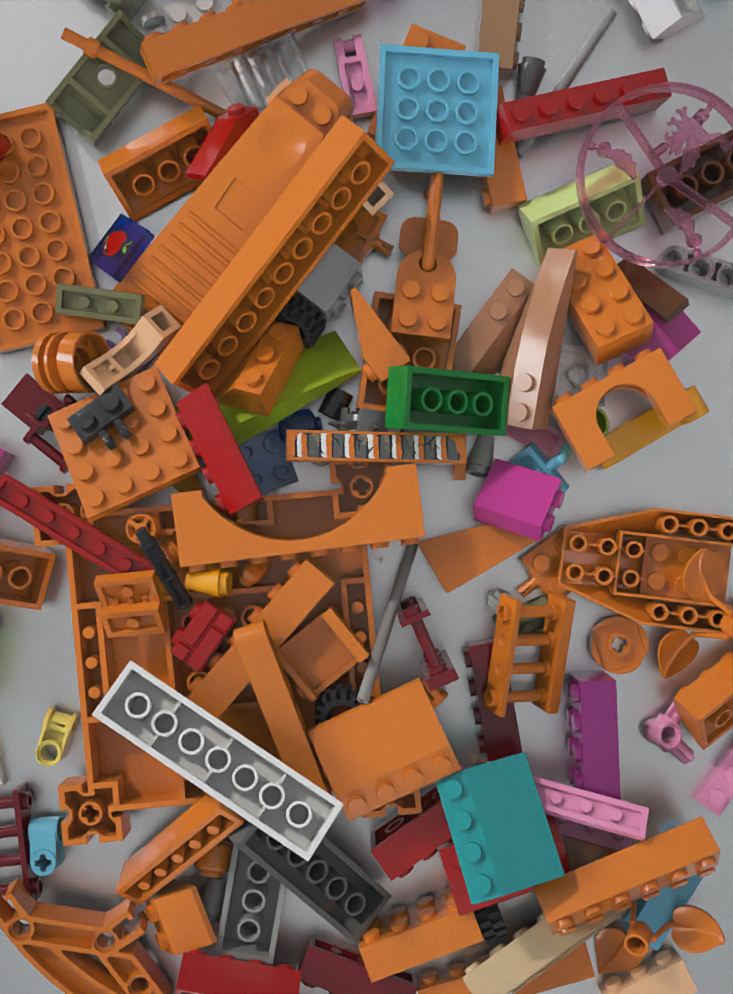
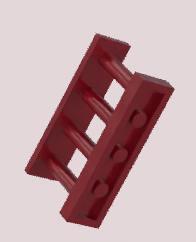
[397,596,459,692]
[0,783,43,901]

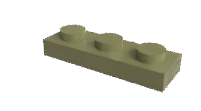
[55,283,146,324]

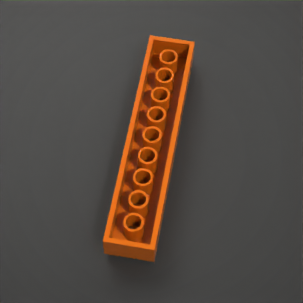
[154,115,395,396]

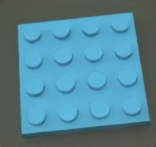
[375,44,500,177]

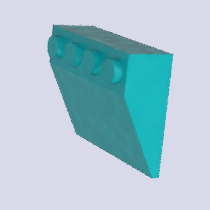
[436,752,565,905]

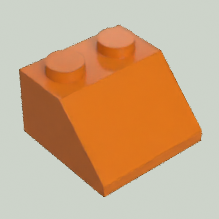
[144,880,217,956]

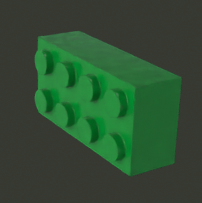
[385,365,510,436]

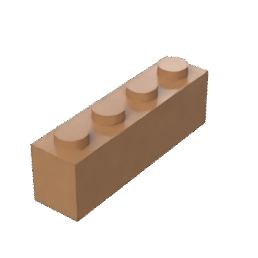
[477,0,525,80]

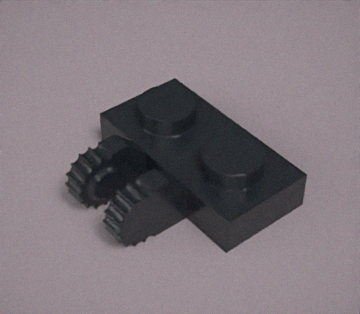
[67,384,136,451]

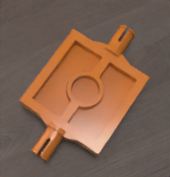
[334,206,394,263]
[516,524,571,598]

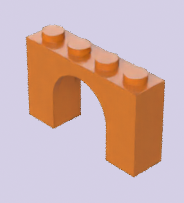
[551,347,698,473]

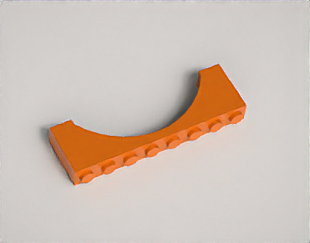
[171,463,425,572]

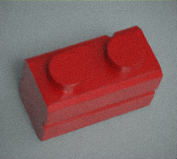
[170,598,238,672]

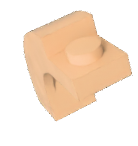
[79,305,182,395]

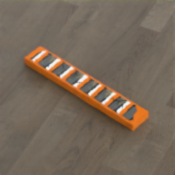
[286,429,467,465]

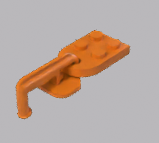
[390,172,458,342]

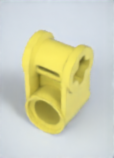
[35,706,80,767]

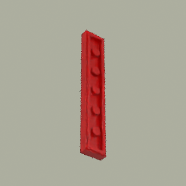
[0,472,157,575]

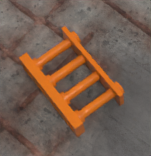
[484,593,576,717]

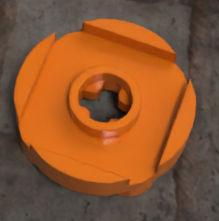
[589,615,649,674]

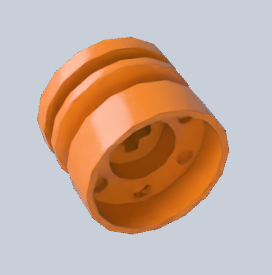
[32,331,110,394]

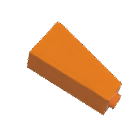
[417,524,537,594]

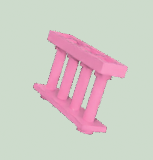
[533,776,649,852]

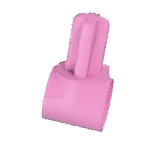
[643,701,695,764]

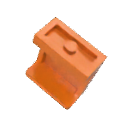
[277,605,369,702]

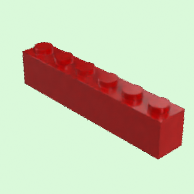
[496,68,672,145]

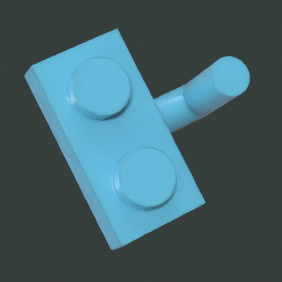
[509,442,573,492]

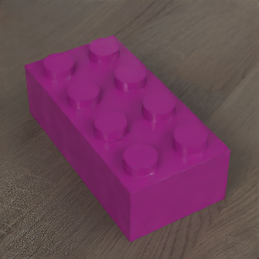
[565,671,621,800]

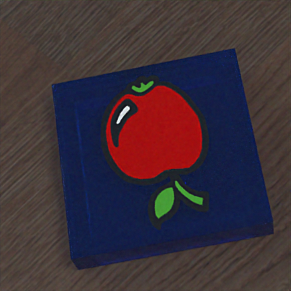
[89,213,155,283]

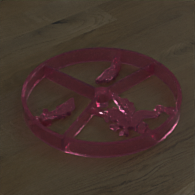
[576,82,733,269]

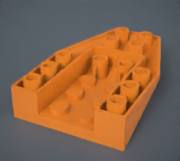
[557,508,733,633]

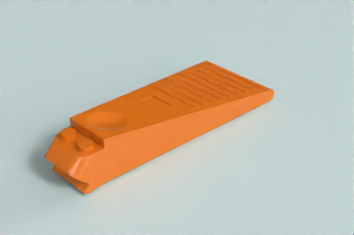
[112,69,354,355]

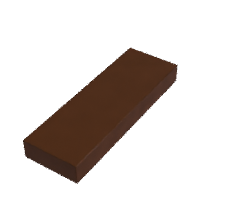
[617,255,689,324]

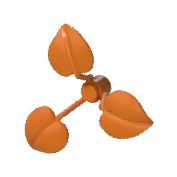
[657,548,733,679]
[595,849,725,974]

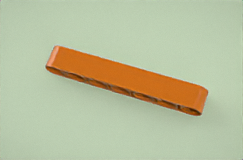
[233,619,332,795]

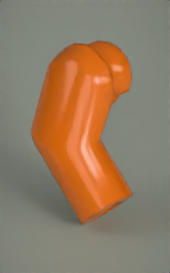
[239,562,268,587]

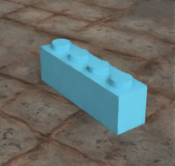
[621,874,703,951]

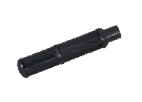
[135,526,193,610]

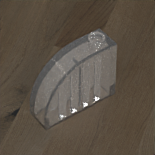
[213,32,309,115]

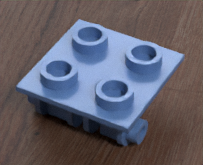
[239,428,298,494]

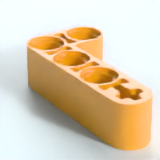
[601,385,710,470]

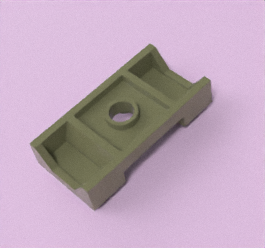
[45,9,147,146]

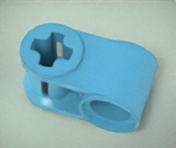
[28,816,65,876]

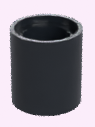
[318,387,353,421]

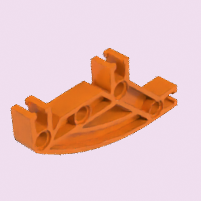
[0,878,173,994]

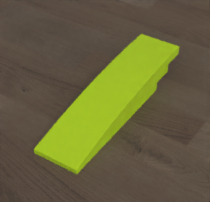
[175,330,362,461]

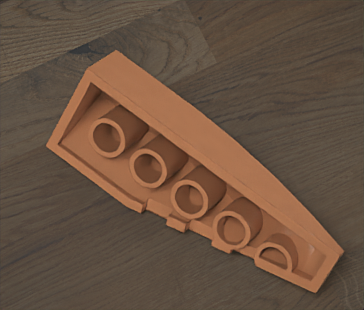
[501,247,578,430]
[452,268,533,375]

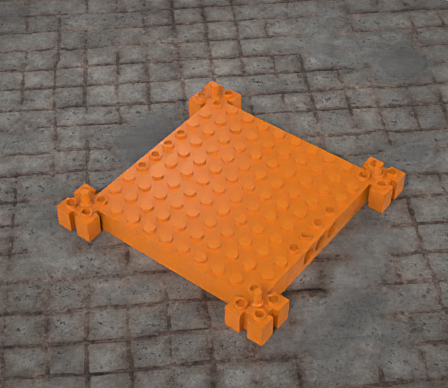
[32,462,422,846]

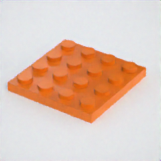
[48,366,202,522]

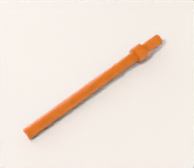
[61,27,227,118]

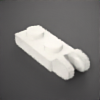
[140,0,224,35]

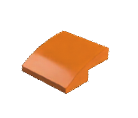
[93,570,167,638]

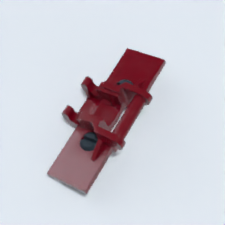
[1,373,77,474]

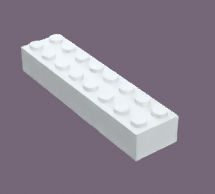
[92,660,344,861]

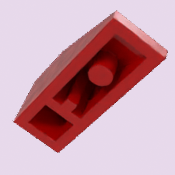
[186,103,259,180]

